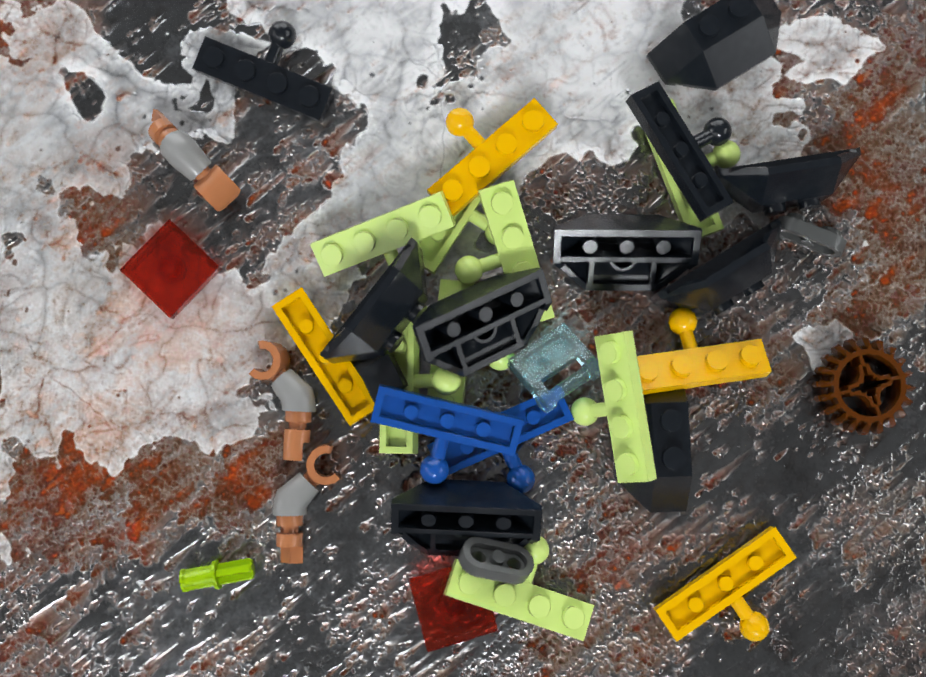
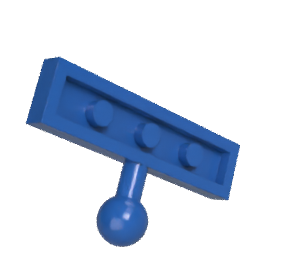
[370,384,524,484]
[427,387,574,493]

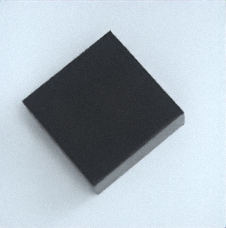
[359,353,409,403]

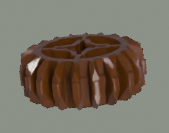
[812,337,916,435]

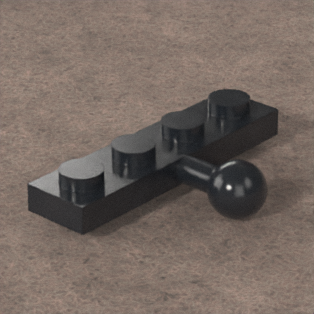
[192,21,335,123]
[626,81,734,222]

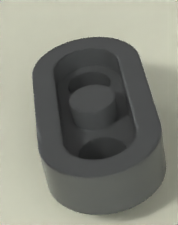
[778,212,847,257]
[458,537,534,584]

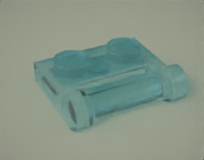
[507,323,601,413]

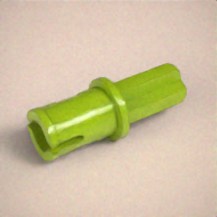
[179,558,255,593]

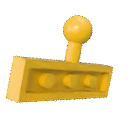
[427,98,558,217]
[271,287,374,426]
[637,308,772,395]
[653,526,797,642]

